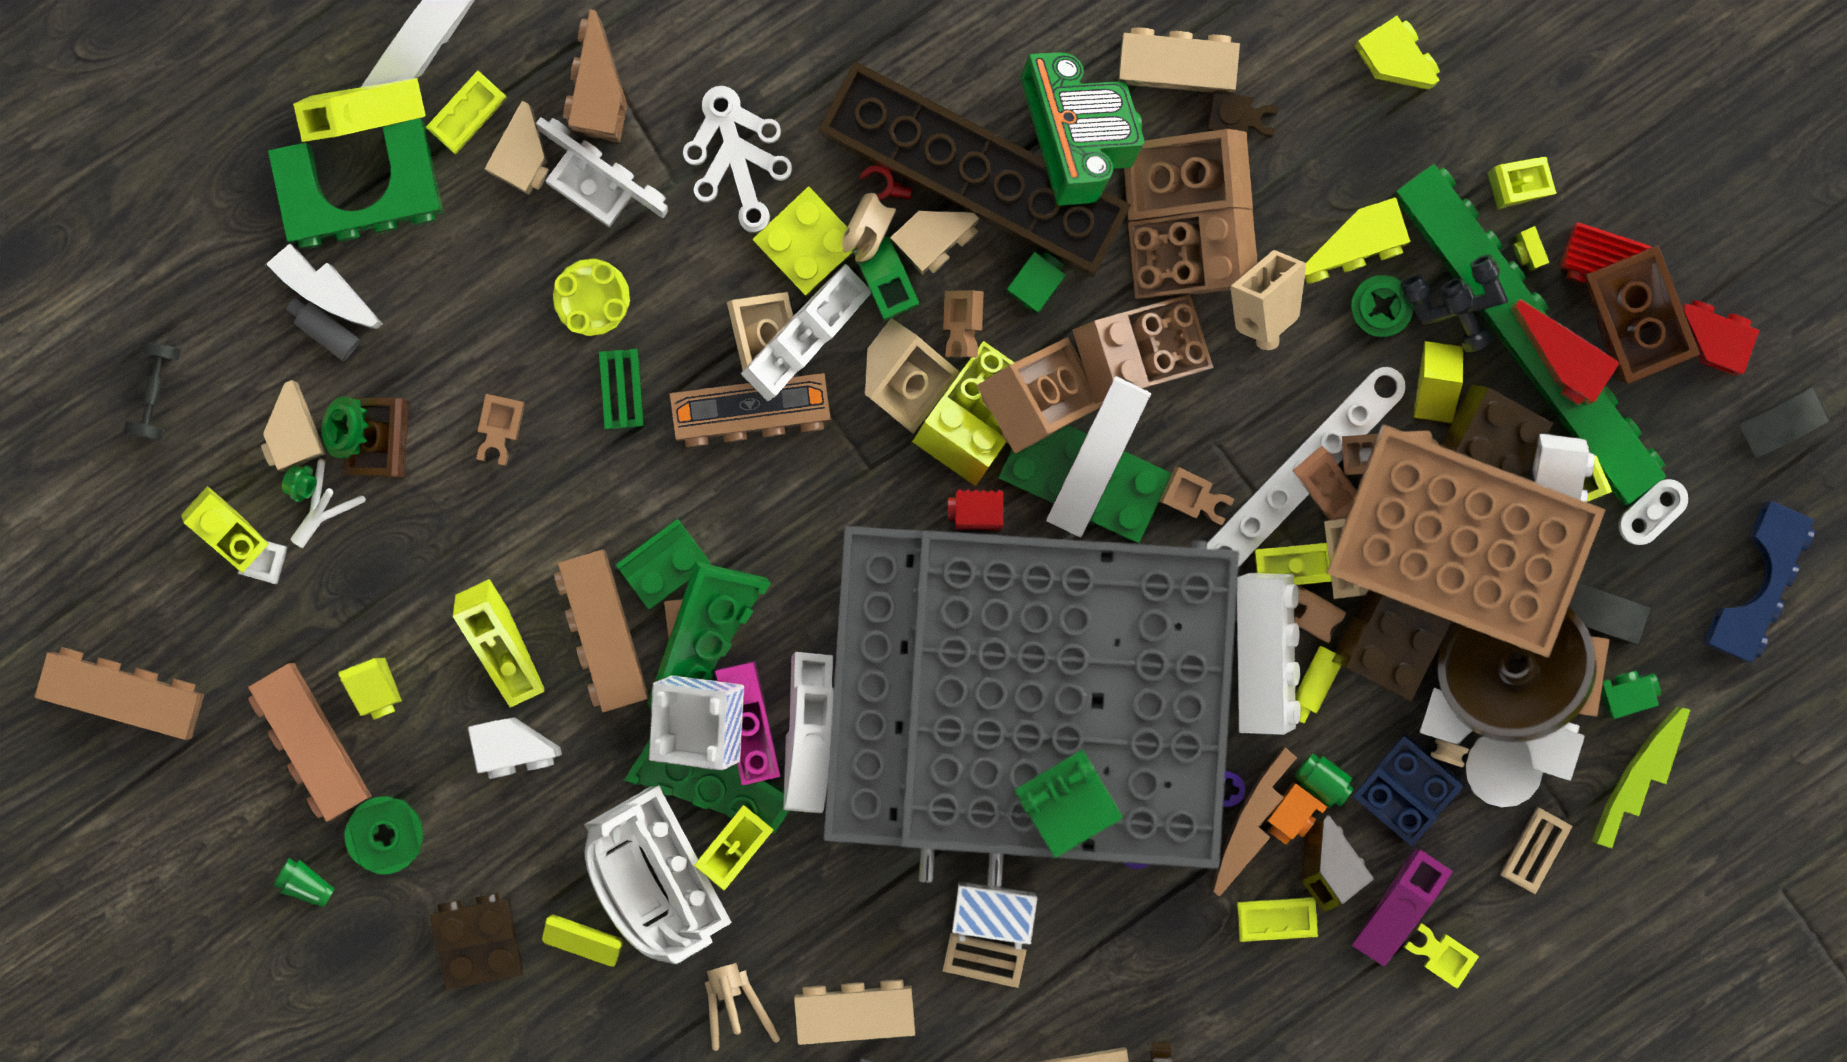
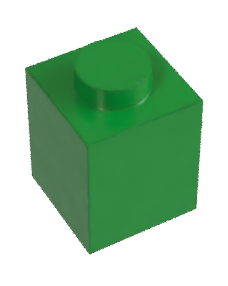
[1006,252,1066,315]

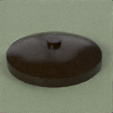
[1438,607,1597,742]

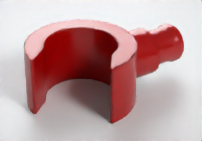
[859,165,913,202]

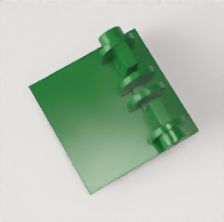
[1015,749,1124,858]

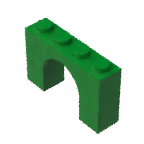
[268,118,444,250]

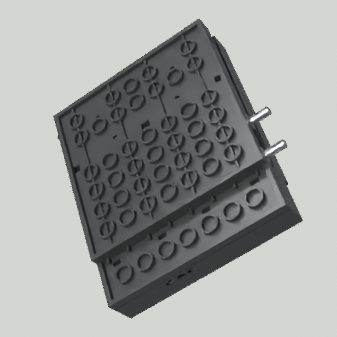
[824,526,1239,887]

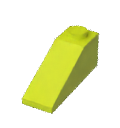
[453,579,544,707]

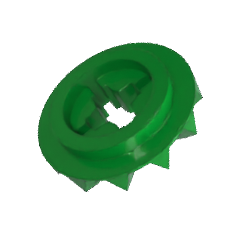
[1351,275,1414,337]
[321,396,370,459]

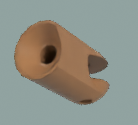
[1294,585,1346,644]

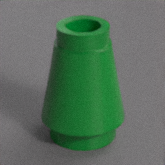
[273,858,334,908]

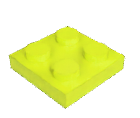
[753,186,857,296]

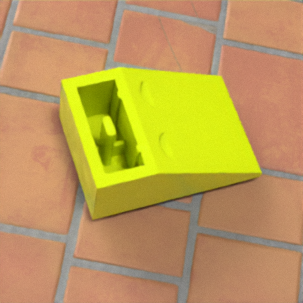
[912,341,1014,486]

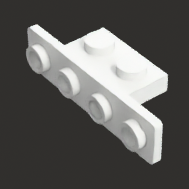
[536,117,668,228]

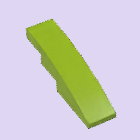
[1591,707,1690,848]

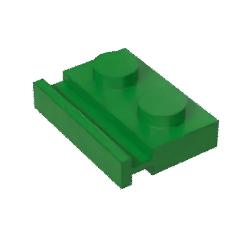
[616,519,712,610]

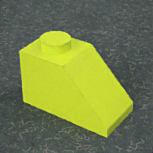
[338,658,402,720]

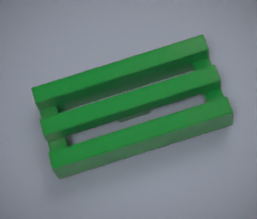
[599,349,644,430]

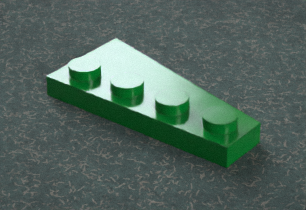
[624,740,790,833]

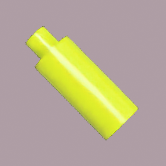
[1295,646,1341,724]

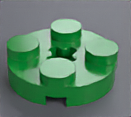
[345,796,424,875]

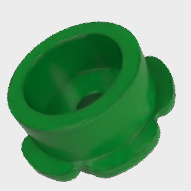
[282,465,317,502]

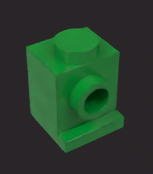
[1601,670,1661,719]

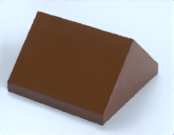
[344,398,409,478]

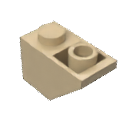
[890,211,979,275]

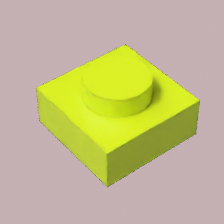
[1513,227,1549,271]

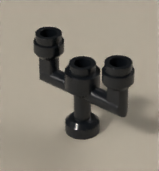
[1400,255,1509,352]

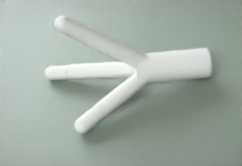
[291,459,365,548]

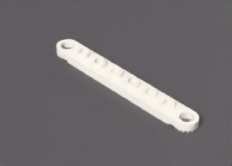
[1207,367,1405,567]

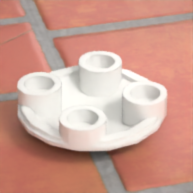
[1466,736,1543,807]

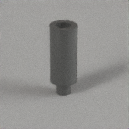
[286,298,360,361]

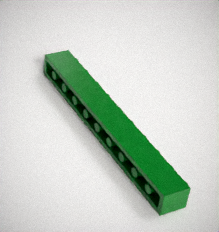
[1393,164,1667,505]

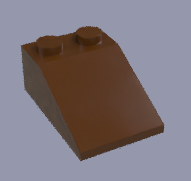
[1585,245,1700,384]

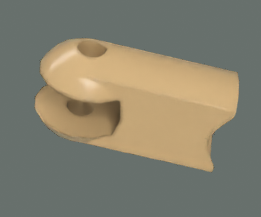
[842,193,896,262]

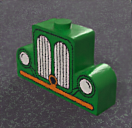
[1019,52,1145,205]

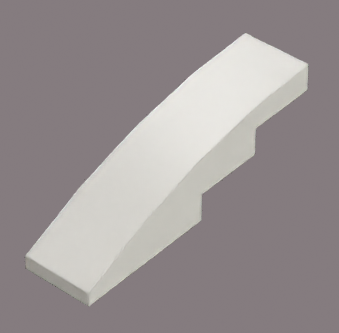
[361,0,474,87]
[741,264,871,401]
[1046,377,1151,538]

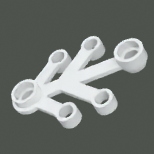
[683,86,792,233]

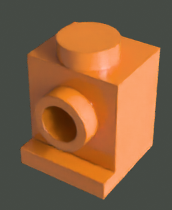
[1265,782,1327,845]

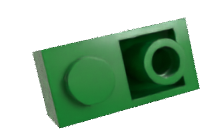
[853,236,920,323]

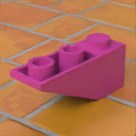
[715,661,780,785]

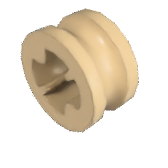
[1430,738,1469,767]

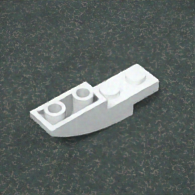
[784,652,834,813]

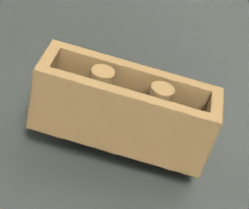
[1118,28,1240,94]
[794,979,915,1045]

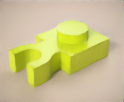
[1403,922,1479,989]

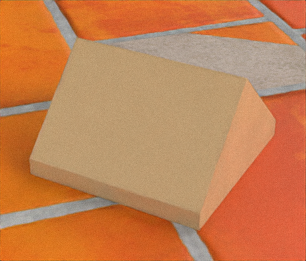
[727,292,805,380]

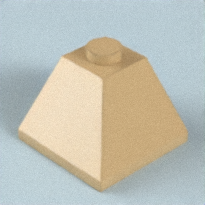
[865,318,960,434]

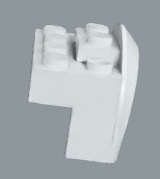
[584,786,732,964]

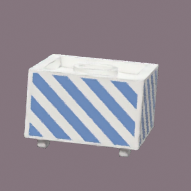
[649,676,744,770]
[952,881,1037,950]

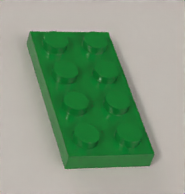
[998,425,1172,544]

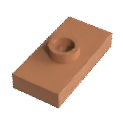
[1292,446,1357,521]

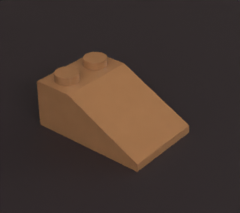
[1124,129,1253,221]
[976,337,1103,453]

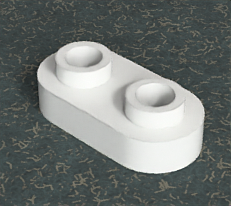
[1619,479,1688,545]

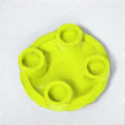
[553,259,630,336]

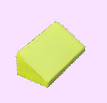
[542,914,624,967]

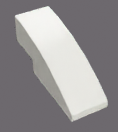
[267,244,383,329]

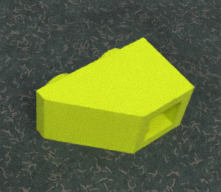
[1354,16,1440,90]
[181,486,269,573]

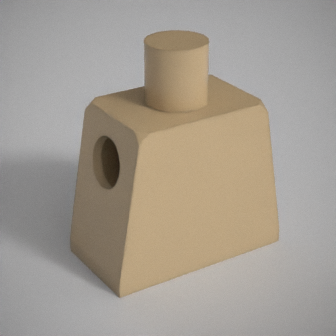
[1231,250,1306,350]

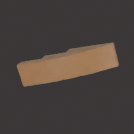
[1211,746,1297,897]

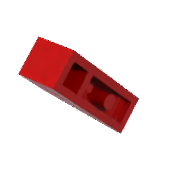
[1511,299,1620,406]

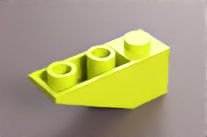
[293,78,426,142]
[1305,197,1410,284]

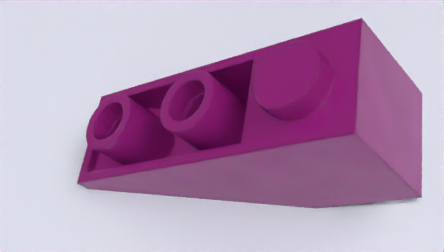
[1352,848,1453,967]

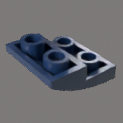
[1353,733,1464,846]

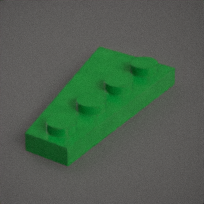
[647,562,771,710]

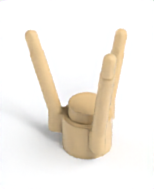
[705,963,780,1051]

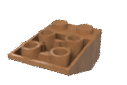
[563,10,627,143]
[1128,207,1258,299]
[1072,294,1213,404]

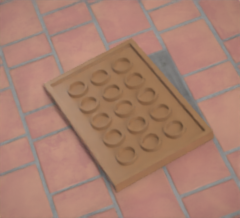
[1326,425,1605,657]

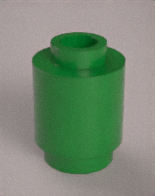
[1294,753,1354,808]

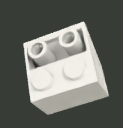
[468,717,562,779]

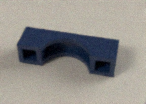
[1702,501,1815,662]

